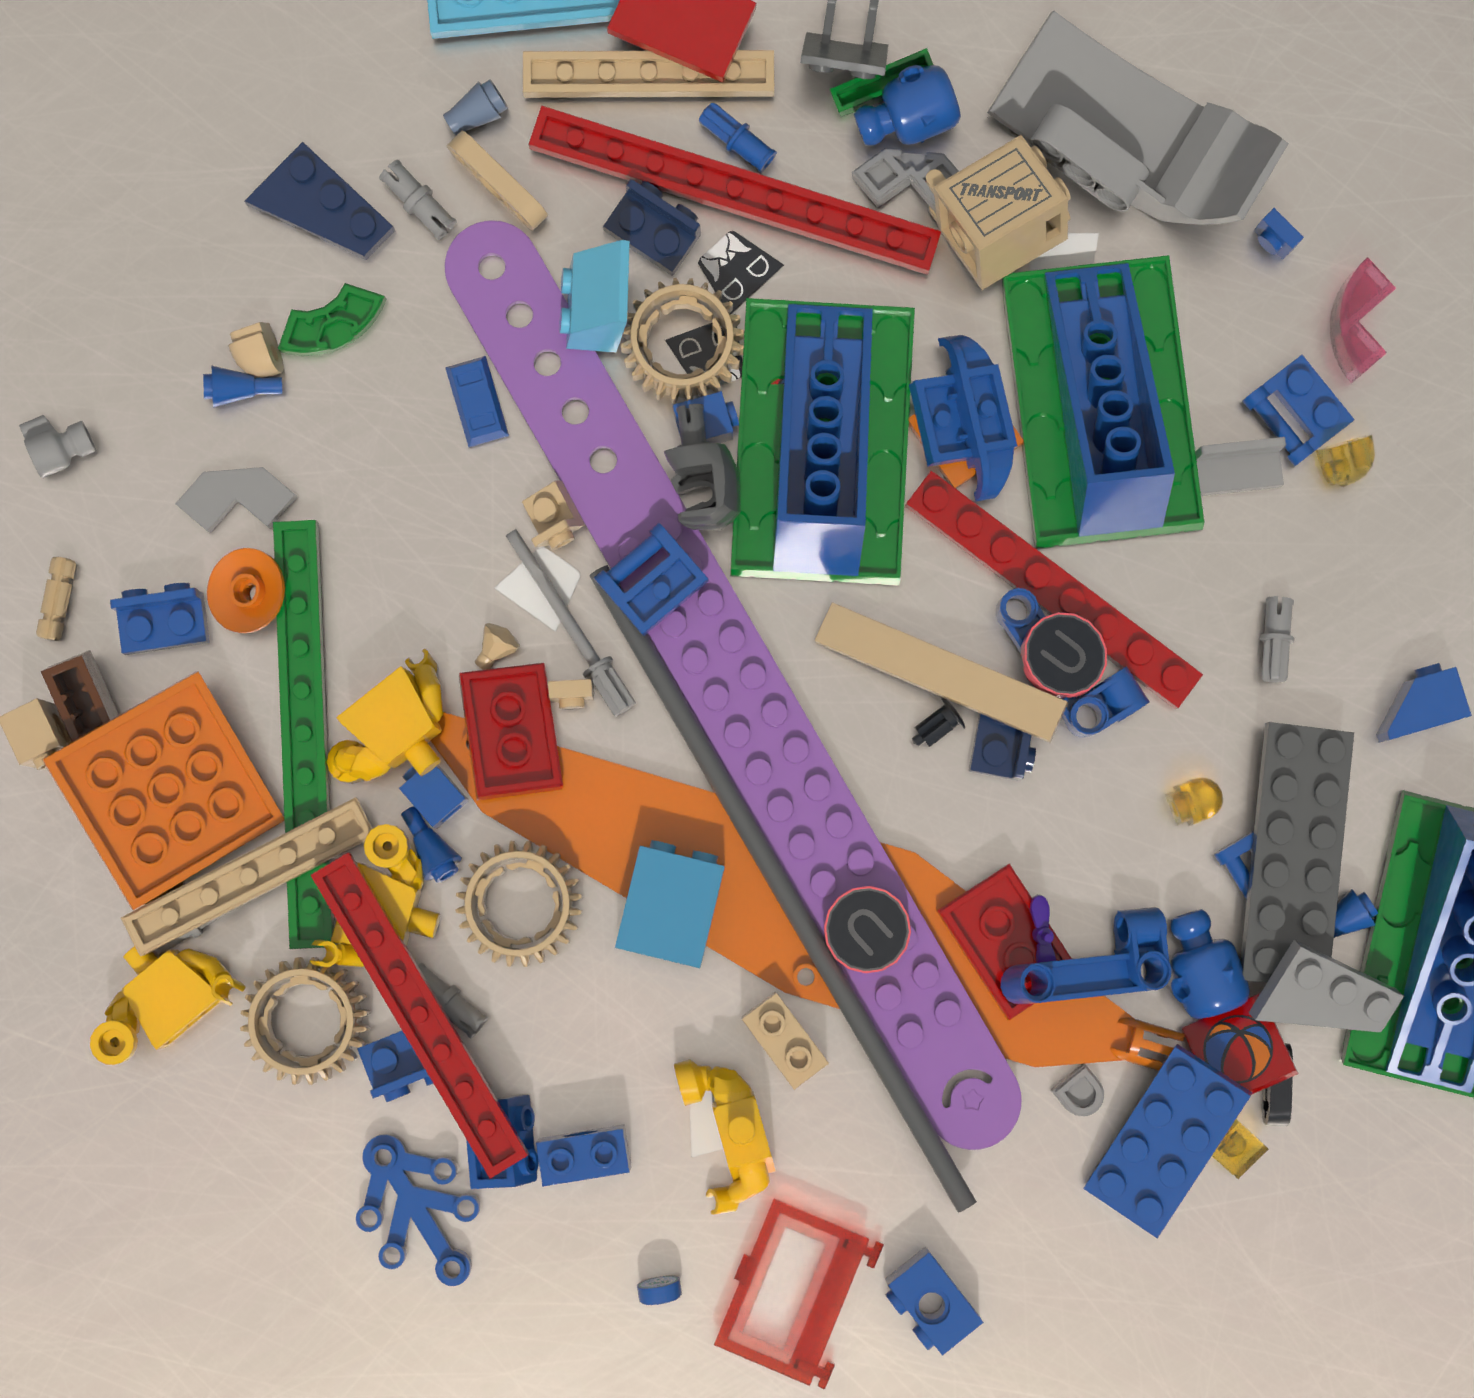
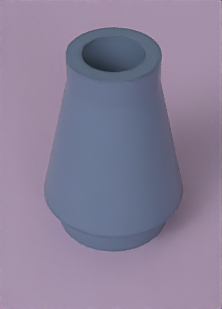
[443,79,508,135]

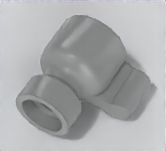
[19,415,96,478]

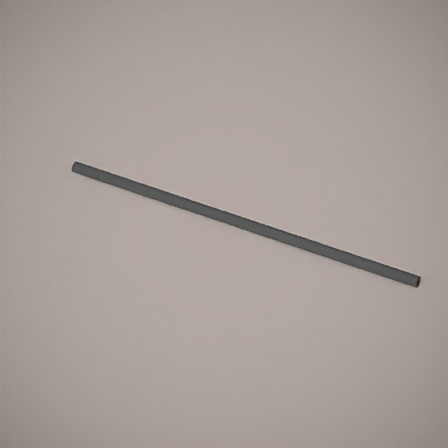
[589,565,977,1213]

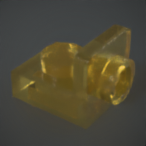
[1212,1118,1269,1179]

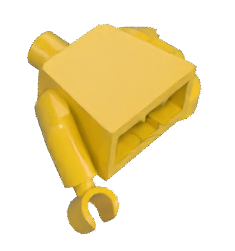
[327,649,443,784]
[310,824,440,967]
[90,946,246,1065]
[674,1059,776,1215]

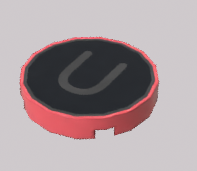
[1021,612,1107,699]
[824,886,911,973]

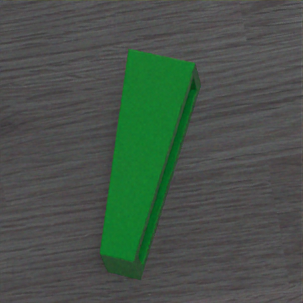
[830,48,934,117]

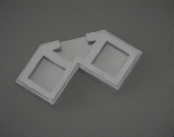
[852,148,959,213]
[175,467,297,533]

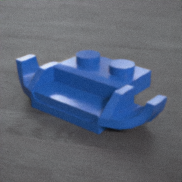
[909,335,1017,501]

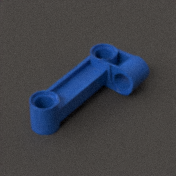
[996,588,1150,737]
[1001,907,1171,1004]

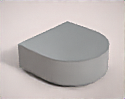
[1051,1064,1104,1116]

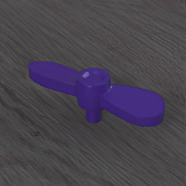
[1030,894,1056,963]

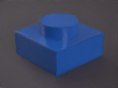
[1253,208,1304,260]

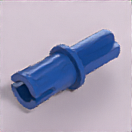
[699,103,777,173]

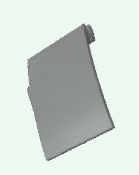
[987,11,1289,225]

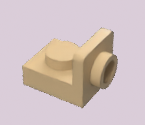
[522,480,585,550]

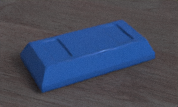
[445,356,509,448]

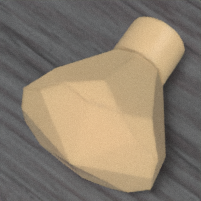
[475,623,520,670]

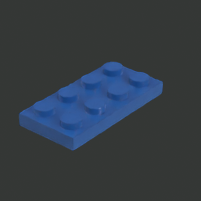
[1083,1044,1252,1239]

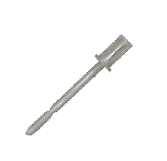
[506,529,636,717]

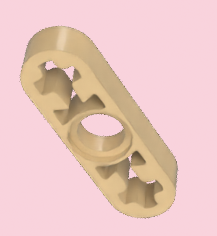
[447,131,548,231]

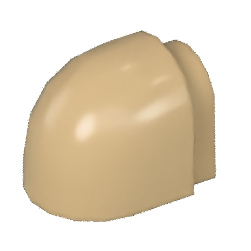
[228,322,284,377]

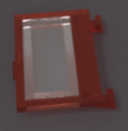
[714,1198,884,1389]

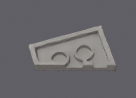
[1249,940,1404,1032]

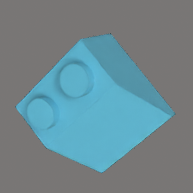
[559,240,630,353]

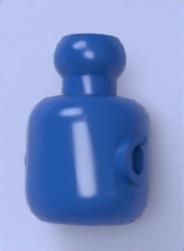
[854,65,961,146]
[1170,909,1250,1019]

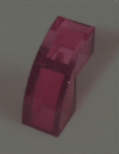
[1330,257,1396,383]

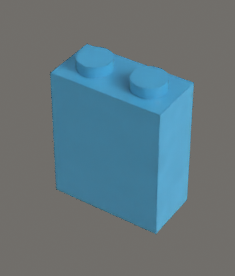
[615,840,725,968]

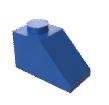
[1376,663,1472,743]

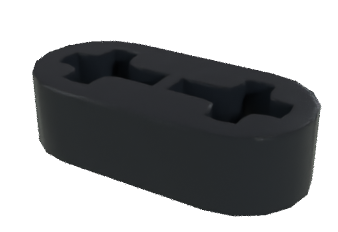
[1262,1043,1293,1126]

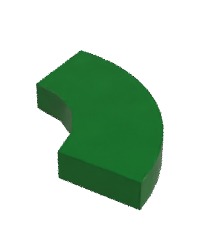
[278,283,387,356]

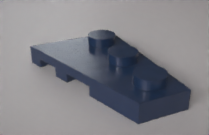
[244,142,395,260]

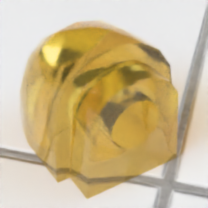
[1316,434,1375,487]
[1165,777,1223,826]

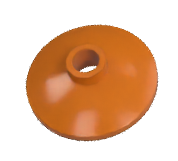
[207,548,285,633]

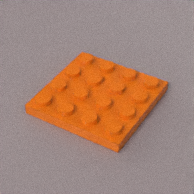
[42,671,284,910]

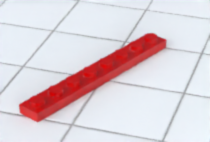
[905,470,1203,709]
[310,852,529,1178]

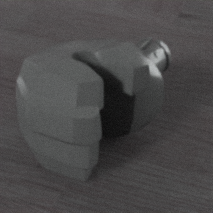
[664,404,741,530]

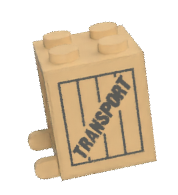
[926,135,1071,290]

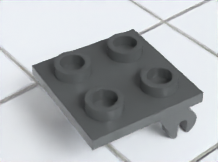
[800,0,888,79]

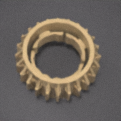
[620,278,744,404]
[455,841,583,967]
[240,957,370,1085]

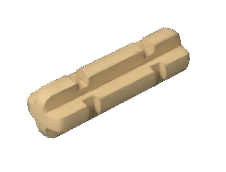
[36,557,76,641]

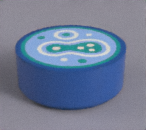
[637,1276,682,1305]

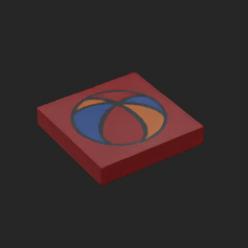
[1182,993,1299,1094]

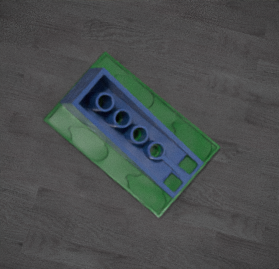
[1002,255,1205,549]
[730,298,915,586]
[1341,790,1474,1098]

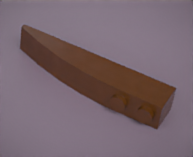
[41,650,185,905]

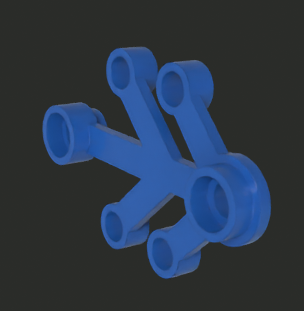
[356,1134,480,1286]

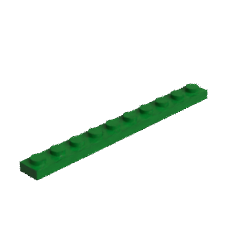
[273,520,335,949]

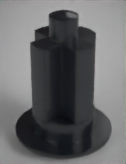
[912,698,965,747]

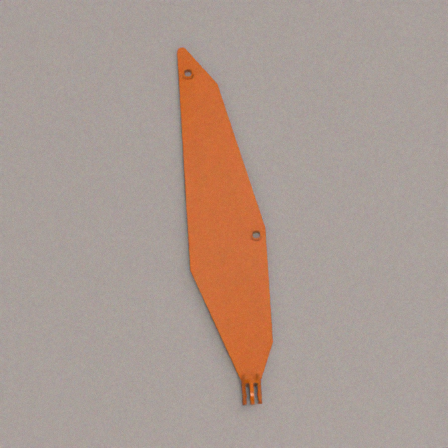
[431,712,1185,1071]

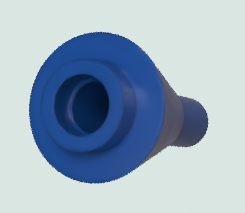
[203,365,283,408]
[401,806,462,883]
[1334,889,1378,938]

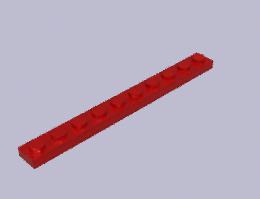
[528,105,942,275]

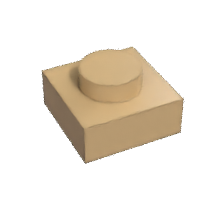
[548,679,594,709]

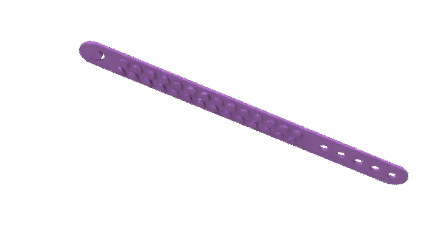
[445,220,1022,1150]

